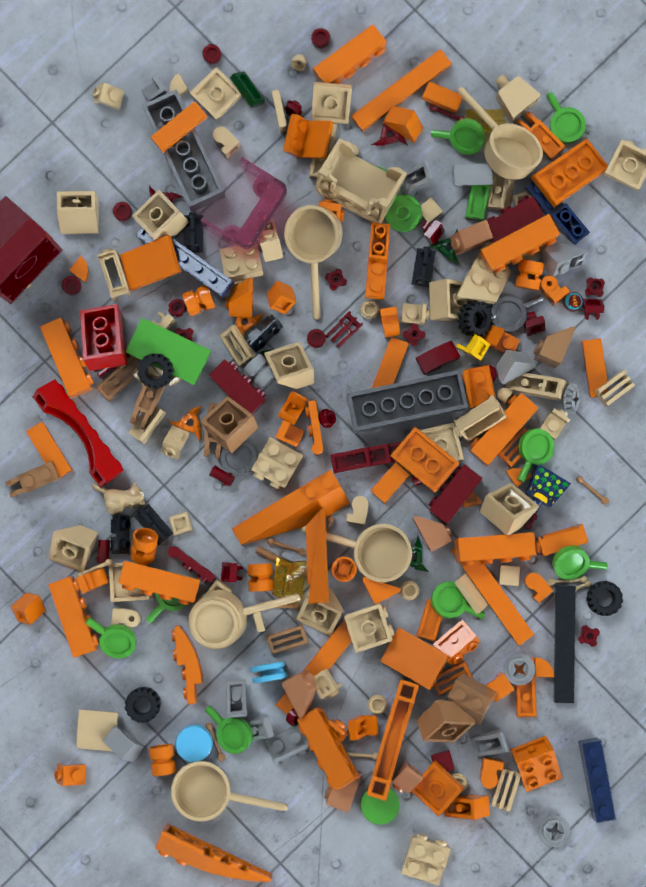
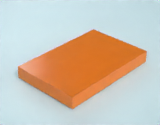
[120,235,181,291]
[390,427,460,493]
[380,627,450,690]

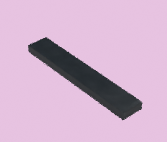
[554,585,576,703]

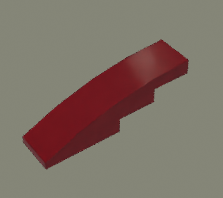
[330,441,402,474]

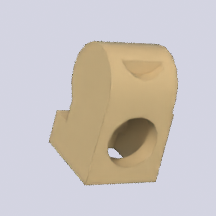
[213,126,241,159]
[346,496,369,525]
[111,607,141,627]

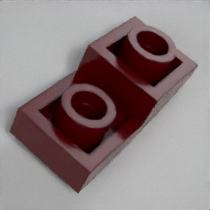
[415,340,460,375]

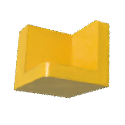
[456,335,490,361]

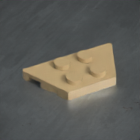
[455,240,512,304]

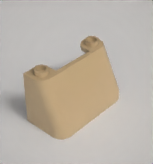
[315,138,407,224]

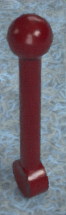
[429,104,466,121]

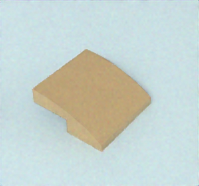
[77,709,119,751]

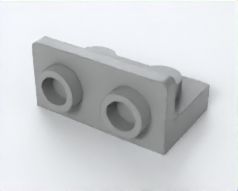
[265,724,309,764]

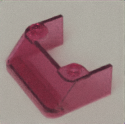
[200,157,287,249]

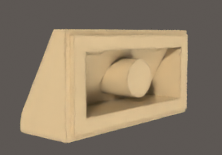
[486,172,515,211]

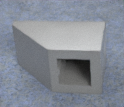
[539,242,587,276]

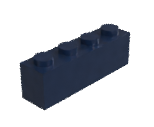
[578,738,616,823]

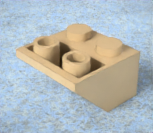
[57,191,99,234]

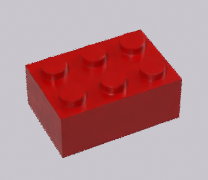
[80,304,127,371]

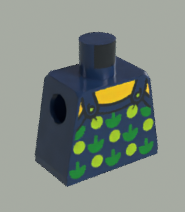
[525,464,571,513]

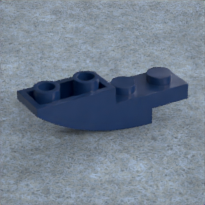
[524,182,590,245]

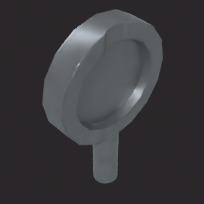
[490,295,543,333]
[221,441,257,475]

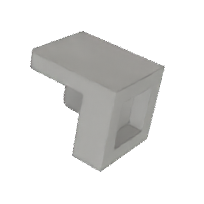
[141,76,167,102]

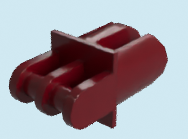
[325,311,363,349]

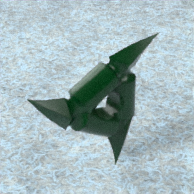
[430,229,461,265]
[410,535,429,572]

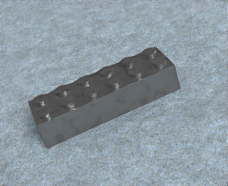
[142,89,225,212]
[346,370,468,433]

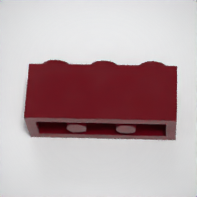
[487,196,544,244]
[209,359,266,415]
[428,464,483,525]

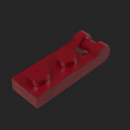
[168,546,217,583]

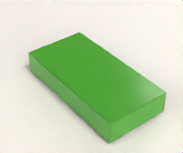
[465,185,490,222]

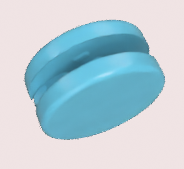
[250,661,288,684]
[176,724,213,762]

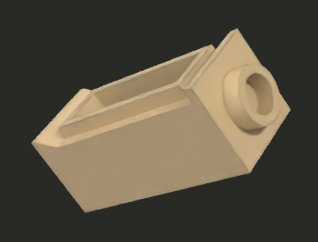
[97,248,132,301]
[453,395,507,442]

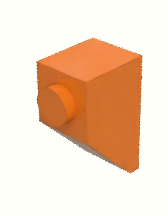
[225,278,254,318]
[444,794,490,820]

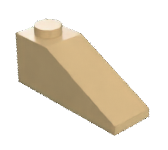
[505,373,569,402]

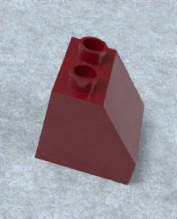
[0,196,63,304]

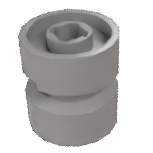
[243,354,275,390]

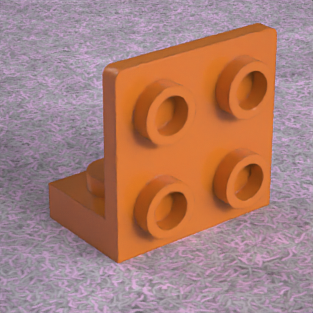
[283,114,333,159]
[510,736,562,792]

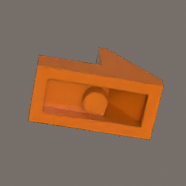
[480,325,520,354]

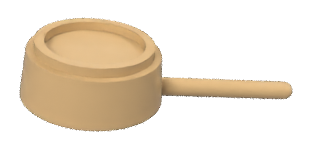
[457,87,543,180]
[284,205,343,320]
[302,524,412,582]
[188,590,301,649]
[171,761,288,821]

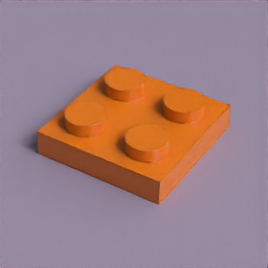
[411,760,465,817]

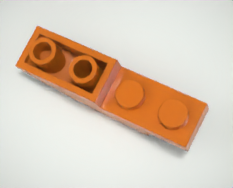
[365,222,390,300]
[172,625,204,704]

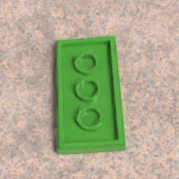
[125,318,212,385]

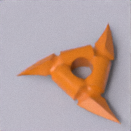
[228,310,264,337]
[169,405,202,442]

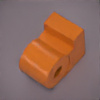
[539,275,570,307]
[379,307,400,337]
[76,568,109,594]
[524,572,554,603]
[479,757,504,789]

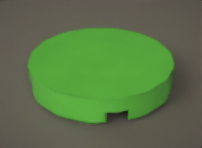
[385,194,422,232]
[361,788,400,825]

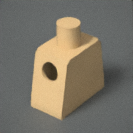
[495,74,541,123]

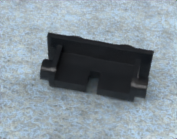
[184,212,203,253]
[411,247,436,288]
[246,315,283,353]
[134,504,173,545]
[110,515,131,554]

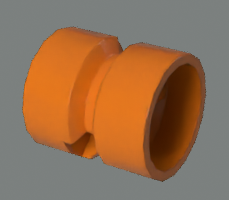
[515,260,544,291]
[182,285,215,317]
[130,528,158,565]
[332,557,357,582]
[248,563,274,592]
[148,744,177,776]

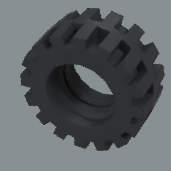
[457,302,493,336]
[137,354,174,388]
[586,581,623,616]
[125,687,161,723]

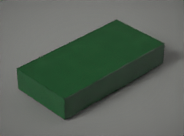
[230,71,265,108]

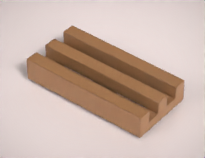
[266,624,309,655]

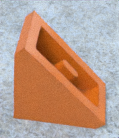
[383,106,424,143]
[362,576,401,604]

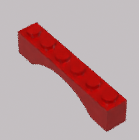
[32,379,124,488]

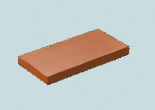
[531,138,608,207]

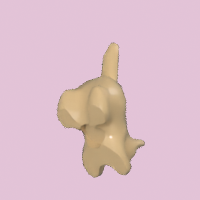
[92,482,145,515]

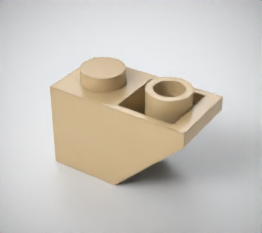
[255,219,284,262]

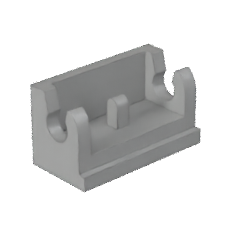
[452,163,492,186]

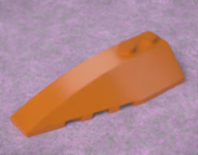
[232,470,350,545]
[155,823,272,882]

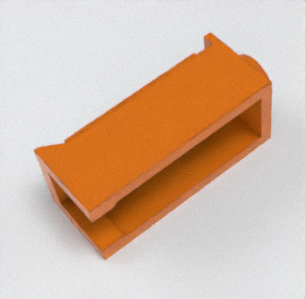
[535,524,588,556]

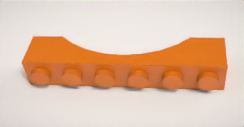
[367,679,419,801]

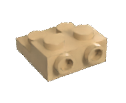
[604,140,646,192]
[251,437,303,490]
[343,603,394,653]
[401,833,451,886]

